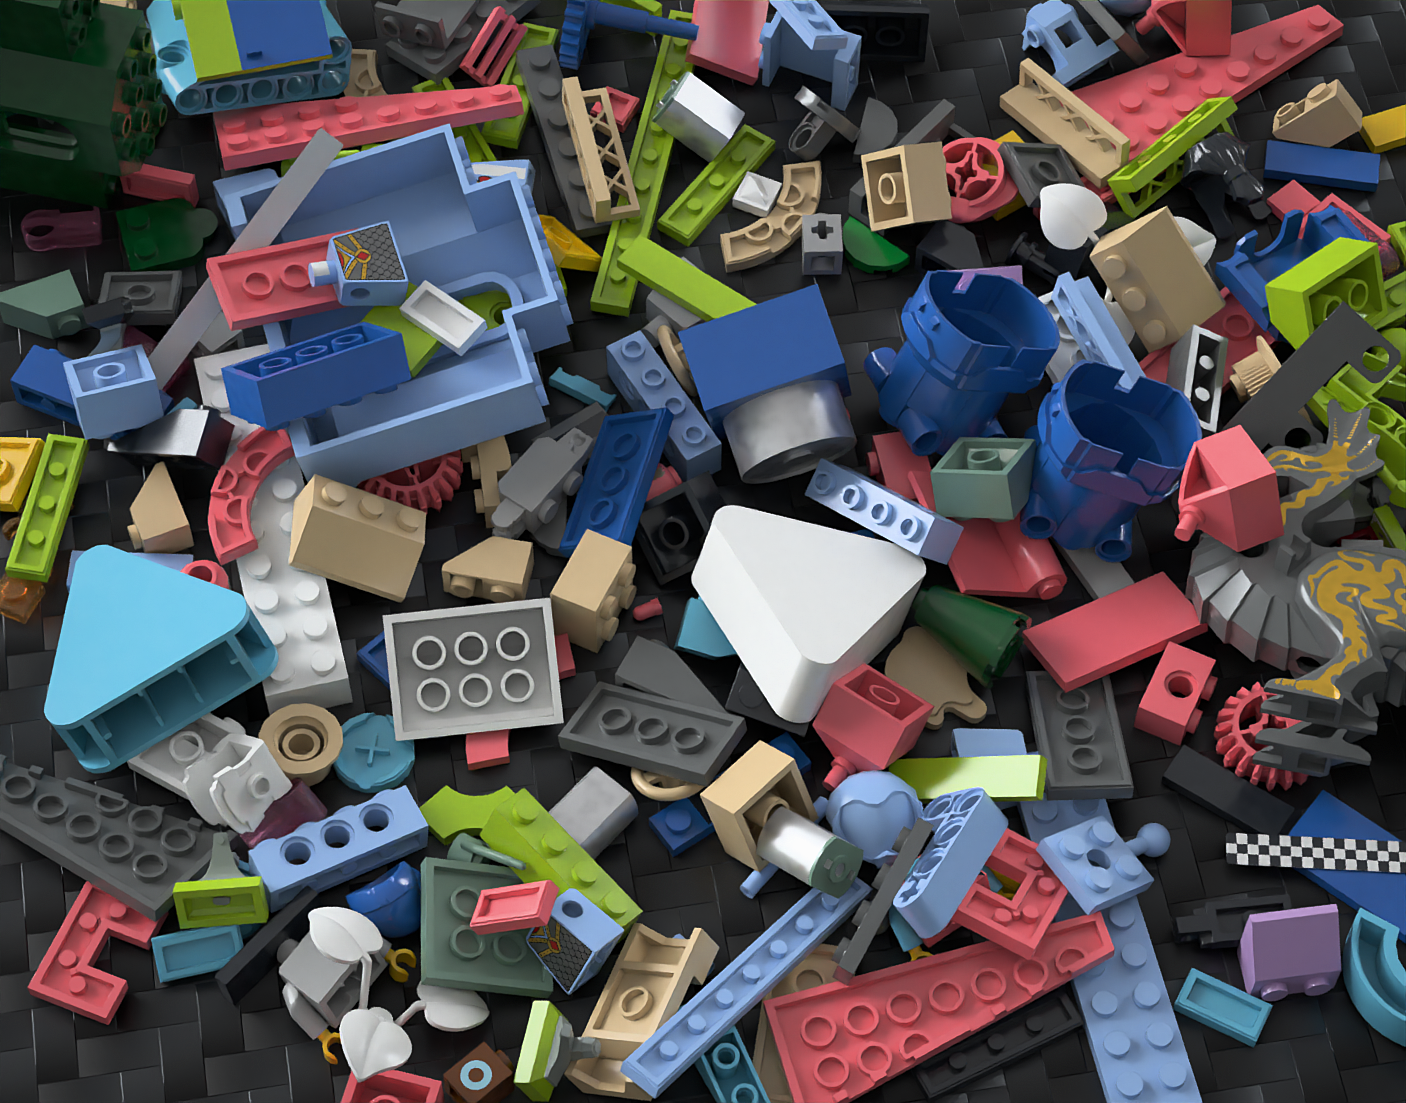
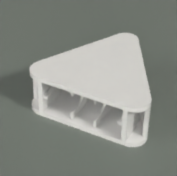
[691,505,926,723]

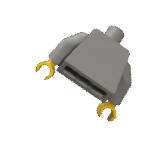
[277,931,416,1064]

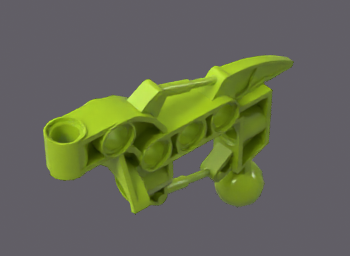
[1306,327,1406,508]

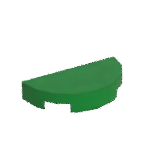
[842,216,910,273]

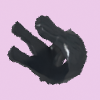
[1180,132,1272,240]

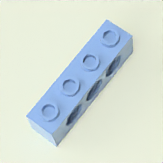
[606,330,722,482]
[805,458,964,565]
[248,785,428,913]

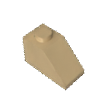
[127,462,194,554]

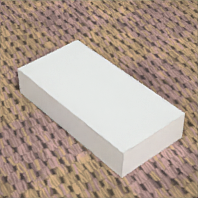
[399,280,488,356]

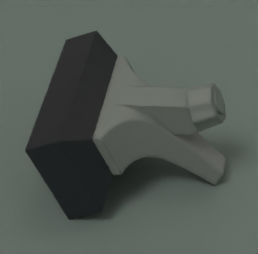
[82,297,134,357]

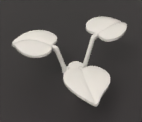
[1040,183,1216,345]
[308,907,489,1083]

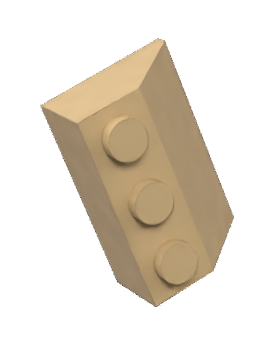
[1089,206,1226,353]
[289,474,426,603]

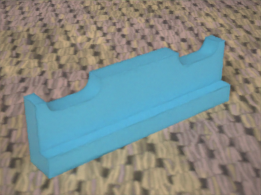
[549,367,617,412]

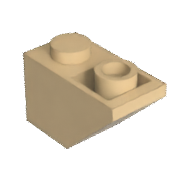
[1272,79,1363,148]
[442,536,534,603]

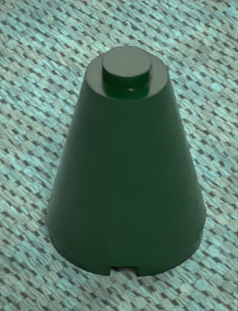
[912,584,1032,689]

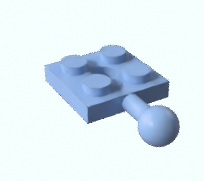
[1036,815,1171,916]

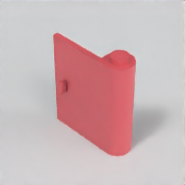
[907,470,1067,600]

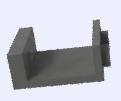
[374,0,481,50]

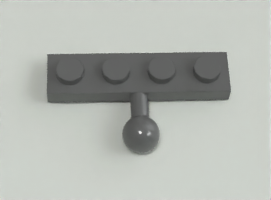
[831,817,934,986]

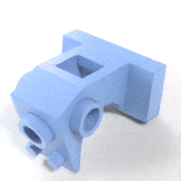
[1022,0,1119,88]

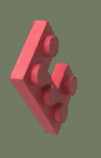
[951,828,1069,961]
[27,881,169,1025]

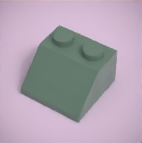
[930,437,1036,522]

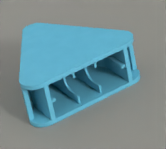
[44,545,279,774]

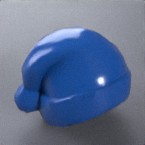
[345,861,421,938]

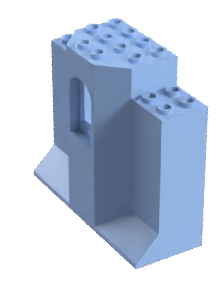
[223,123,574,488]

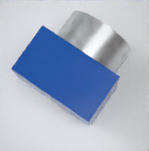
[678,284,857,484]

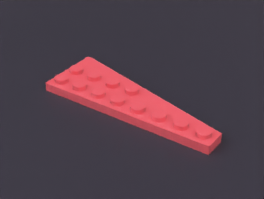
[1058,5,1344,162]
[213,84,524,171]
[763,911,1115,1103]

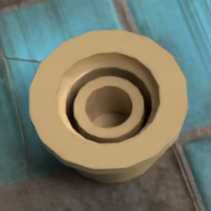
[258,703,343,787]

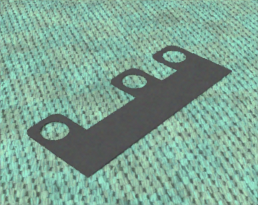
[1219,301,1401,451]

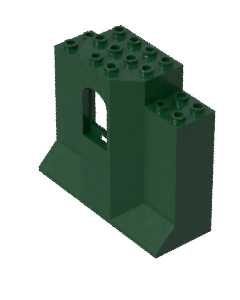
[0,0,167,209]

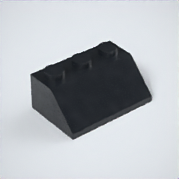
[817,0,930,62]

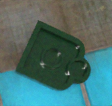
[116,198,218,272]

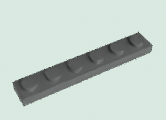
[516,45,612,238]

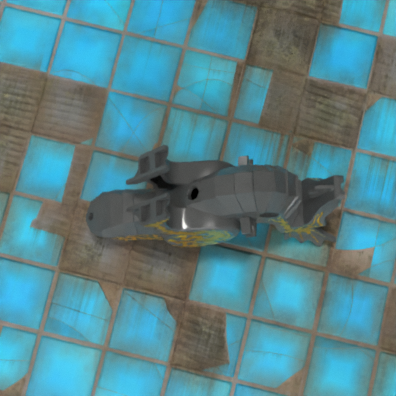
[1170,399,1406,777]

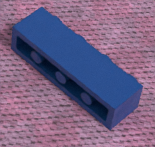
[10,345,175,440]

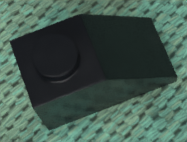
[914,220,984,275]

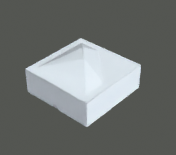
[732,171,782,218]

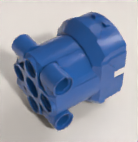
[863,270,1060,456]
[1020,359,1202,563]

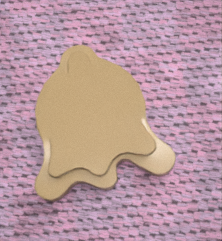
[884,626,987,730]

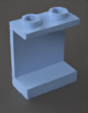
[758,11,861,111]

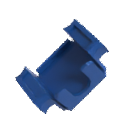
[1214,204,1382,344]

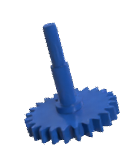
[559,0,699,70]

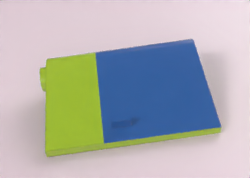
[171,0,333,82]

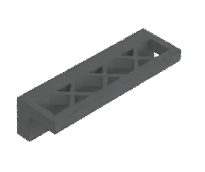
[848,99,976,236]

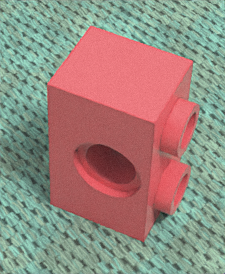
[1133,641,1218,746]

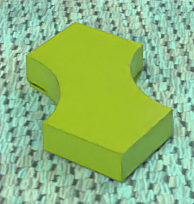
[419,785,515,845]

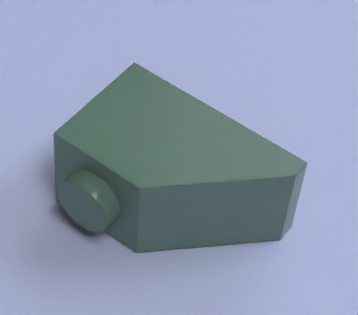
[0,270,90,339]

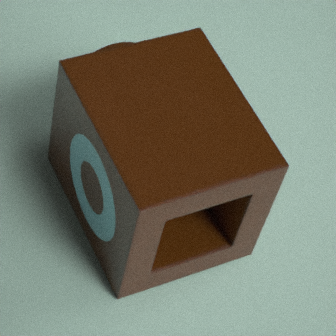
[443,1042,515,1103]

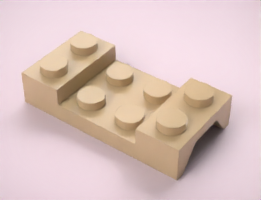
[564,923,719,1101]

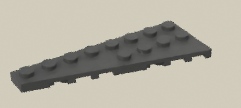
[0,754,238,922]

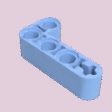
[893,787,1008,939]

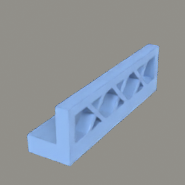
[1051,272,1146,389]

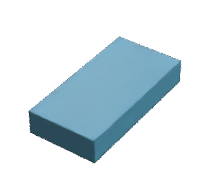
[151,925,244,983]
[1173,968,1273,1048]

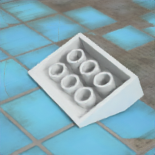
[383,598,564,741]

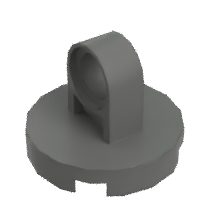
[789,86,862,161]

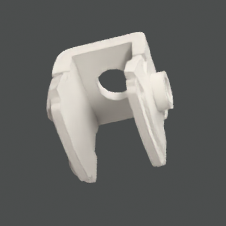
[182,733,292,834]

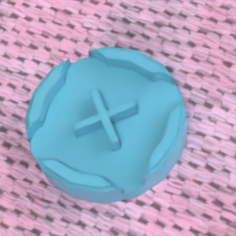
[332,713,415,793]

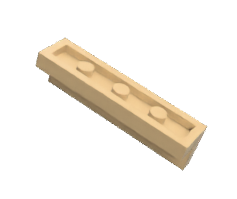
[1000,58,1130,189]
[562,77,640,224]

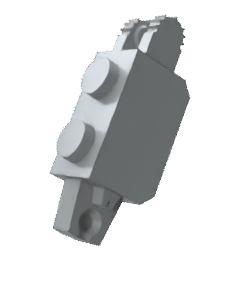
[491,427,594,539]

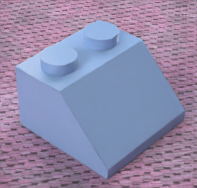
[63,344,164,440]

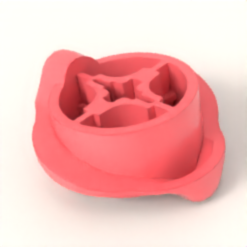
[943,137,1019,224]

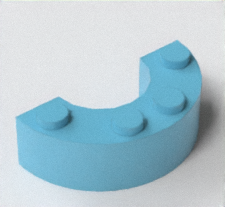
[1342,908,1406,1047]

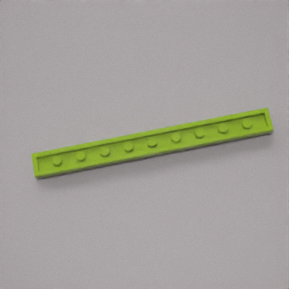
[590,10,696,317]

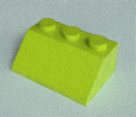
[1265,237,1388,350]

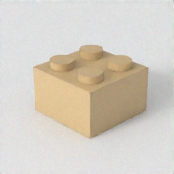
[861,141,952,232]
[550,529,637,653]
[700,740,819,872]

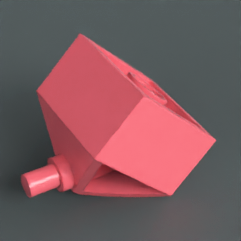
[1135,0,1232,56]
[1175,425,1284,552]
[812,663,935,792]

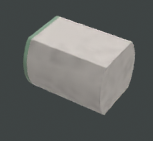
[651,71,745,162]
[548,767,638,860]
[756,806,864,898]

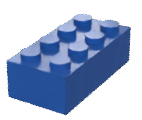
[221,322,411,431]

